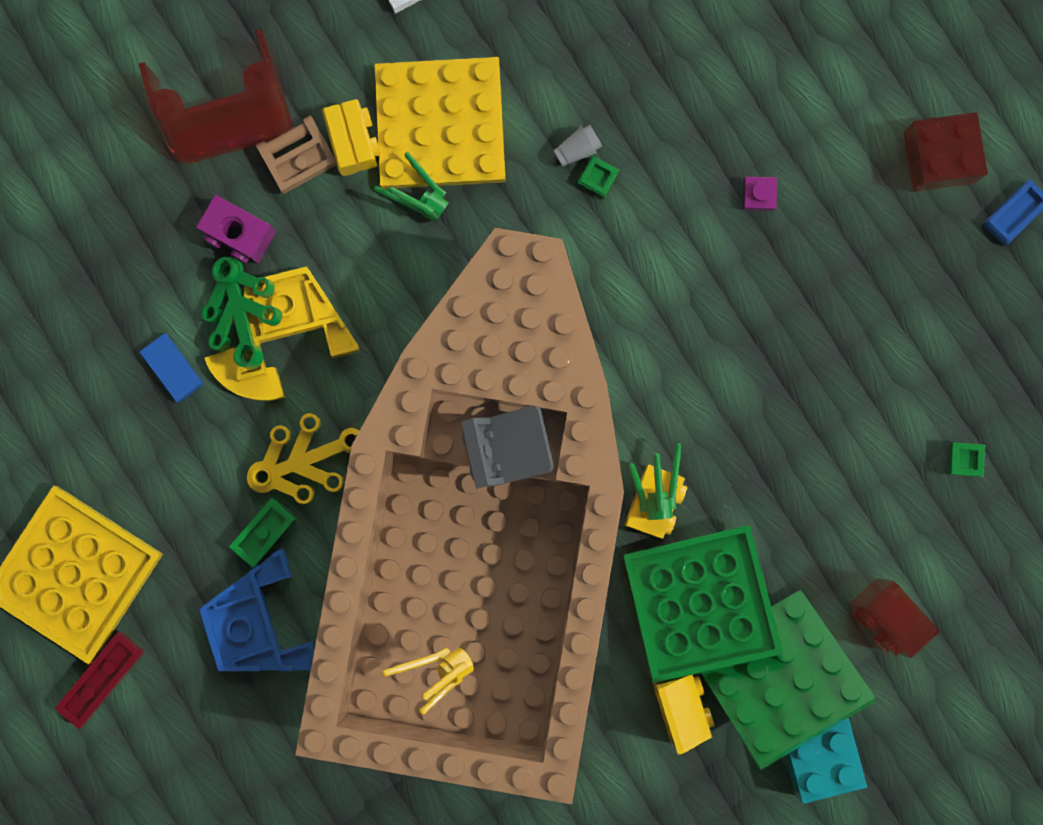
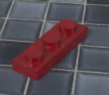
[54,631,145,729]

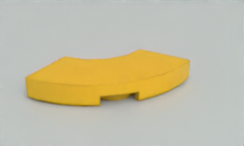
[204,348,286,401]

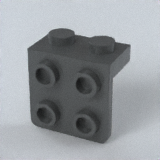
[461,406,554,489]

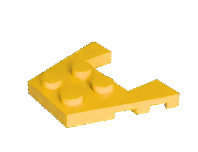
[236,266,360,382]

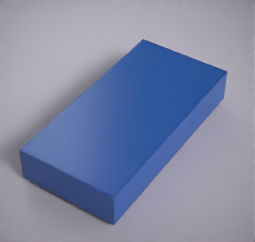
[982,179,1043,246]
[140,333,205,403]

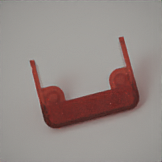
[139,29,293,164]

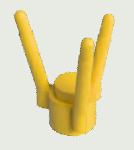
[382,647,474,715]

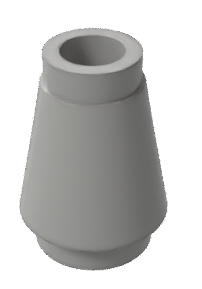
[554,125,602,166]

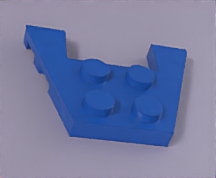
[199,549,315,671]

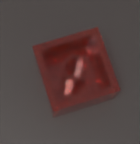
[904,112,988,192]
[849,578,940,659]

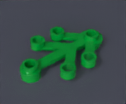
[201,256,282,370]

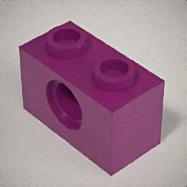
[196,195,277,264]

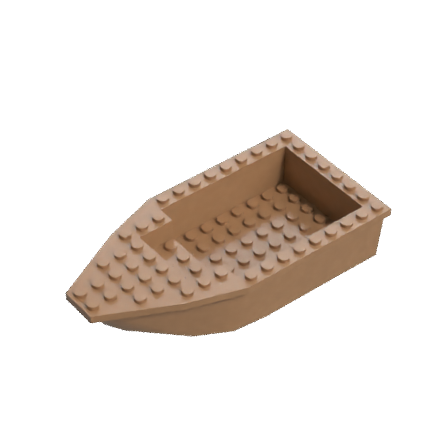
[295,228,624,804]

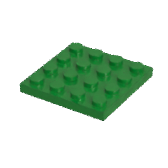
[624,525,783,683]
[701,589,876,770]

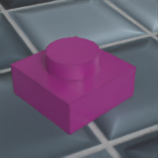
[743,176,777,211]

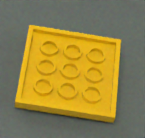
[375,57,506,189]
[0,486,163,664]

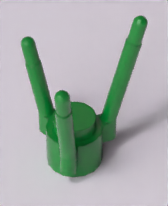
[374,152,449,223]
[628,443,682,520]

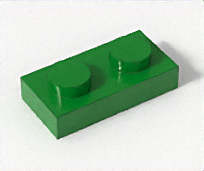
[229,498,297,568]

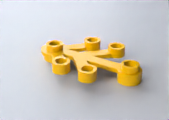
[247,413,360,504]

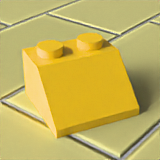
[652,675,714,755]

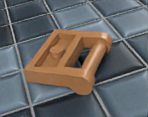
[256,115,337,194]

